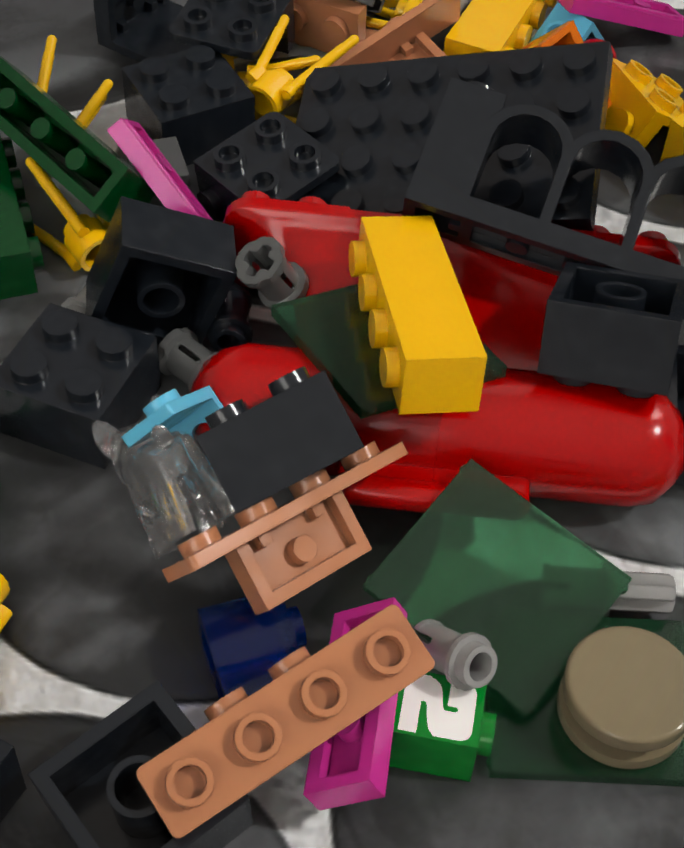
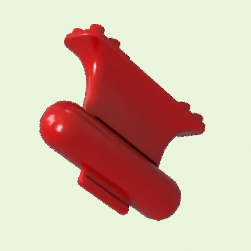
[191,190,684,522]

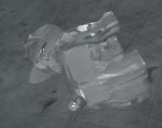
[91,395,235,560]

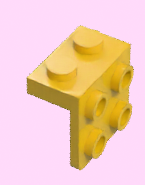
[605,58,684,148]

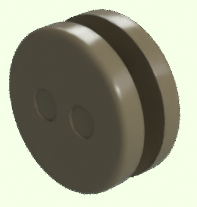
[557,626,684,769]

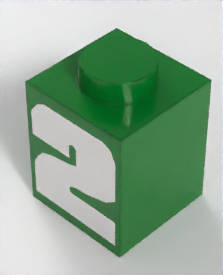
[389,672,497,782]

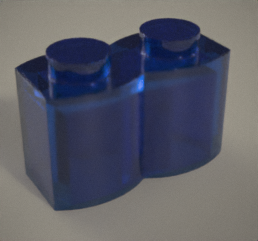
[197,597,307,699]

